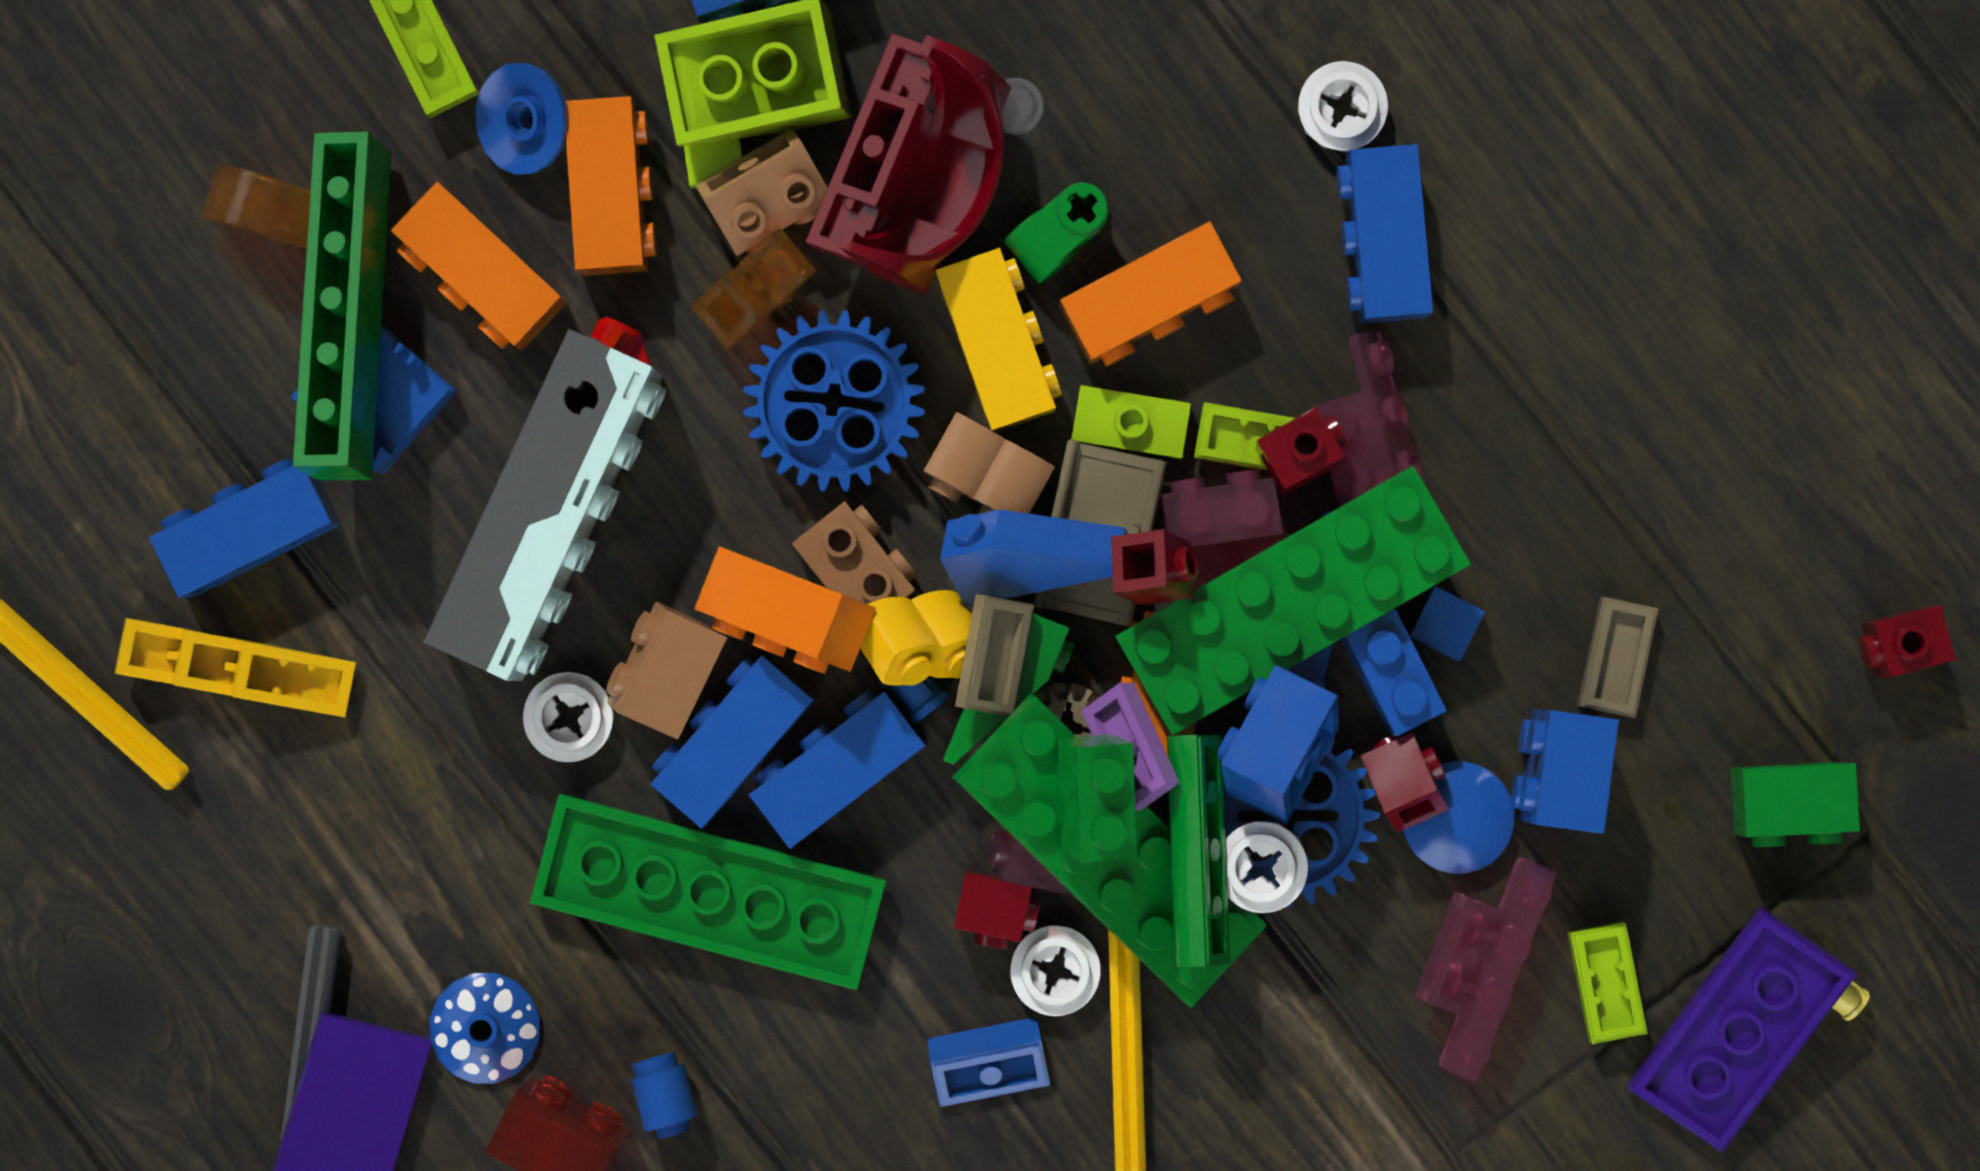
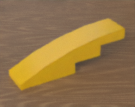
[114,618,356,717]

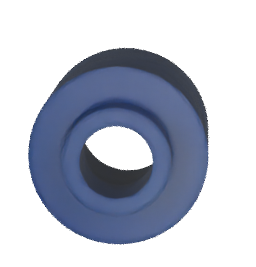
[630,1051,699,1139]

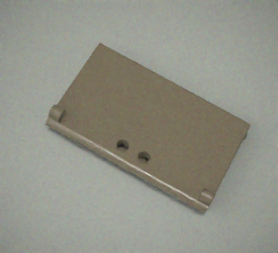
[1032,439,1167,627]

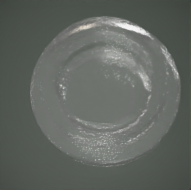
[1001,78,1044,135]

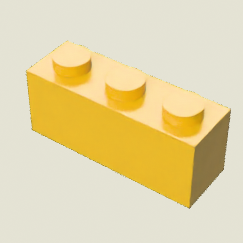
[936,248,1062,433]

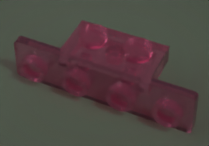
[1313,332,1423,507]
[1414,857,1557,1082]

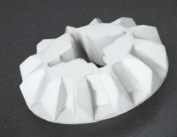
[1297,61,1388,152]
[523,672,614,762]
[1226,821,1308,913]
[1010,925,1100,1016]

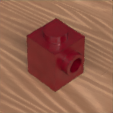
[1255,407,1348,497]
[1111,529,1199,605]
[1858,605,1956,678]
[1361,732,1449,833]
[954,870,1041,950]

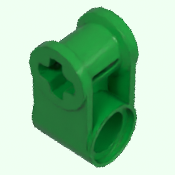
[1003,182,1108,285]

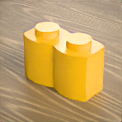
[860,590,972,686]

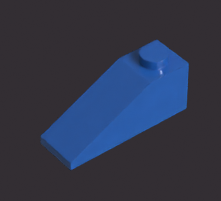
[940,509,1128,607]

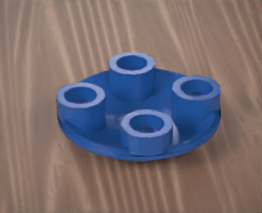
[1403,761,1514,874]

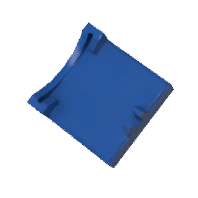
[291,324,458,475]

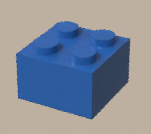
[1217,665,1339,825]
[1511,709,1619,834]

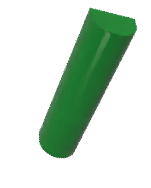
[1167,735,1230,967]

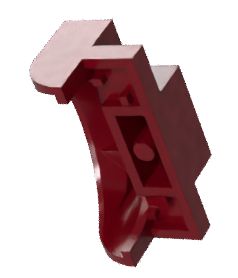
[806,34,1012,294]

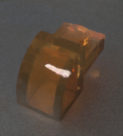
[201,164,311,250]
[691,228,816,350]

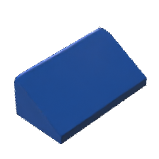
[927,1018,1050,1107]

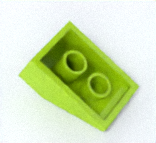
[654,0,852,147]

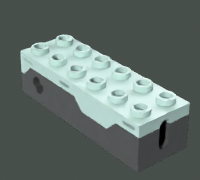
[424,317,666,681]

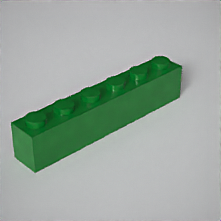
[293,132,392,481]

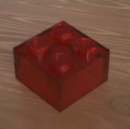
[484,1075,631,1171]

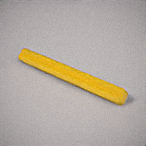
[0,599,189,790]
[1108,930,1146,1171]

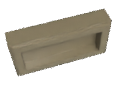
[955,594,1034,716]
[1577,597,1659,718]

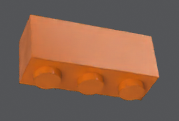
[565,96,657,276]
[391,182,568,351]
[1059,221,1242,367]
[694,546,876,674]

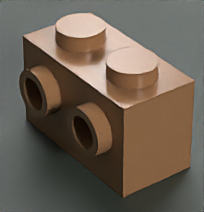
[695,128,828,256]
[791,501,917,604]
[606,601,727,740]

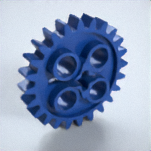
[743,310,925,493]
[1223,738,1380,908]

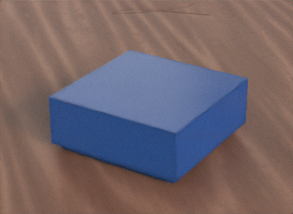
[1408,586,1485,662]

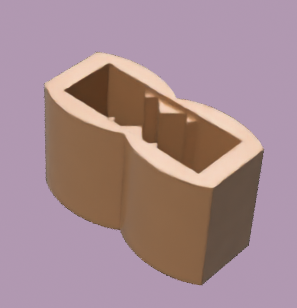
[923,412,1055,514]

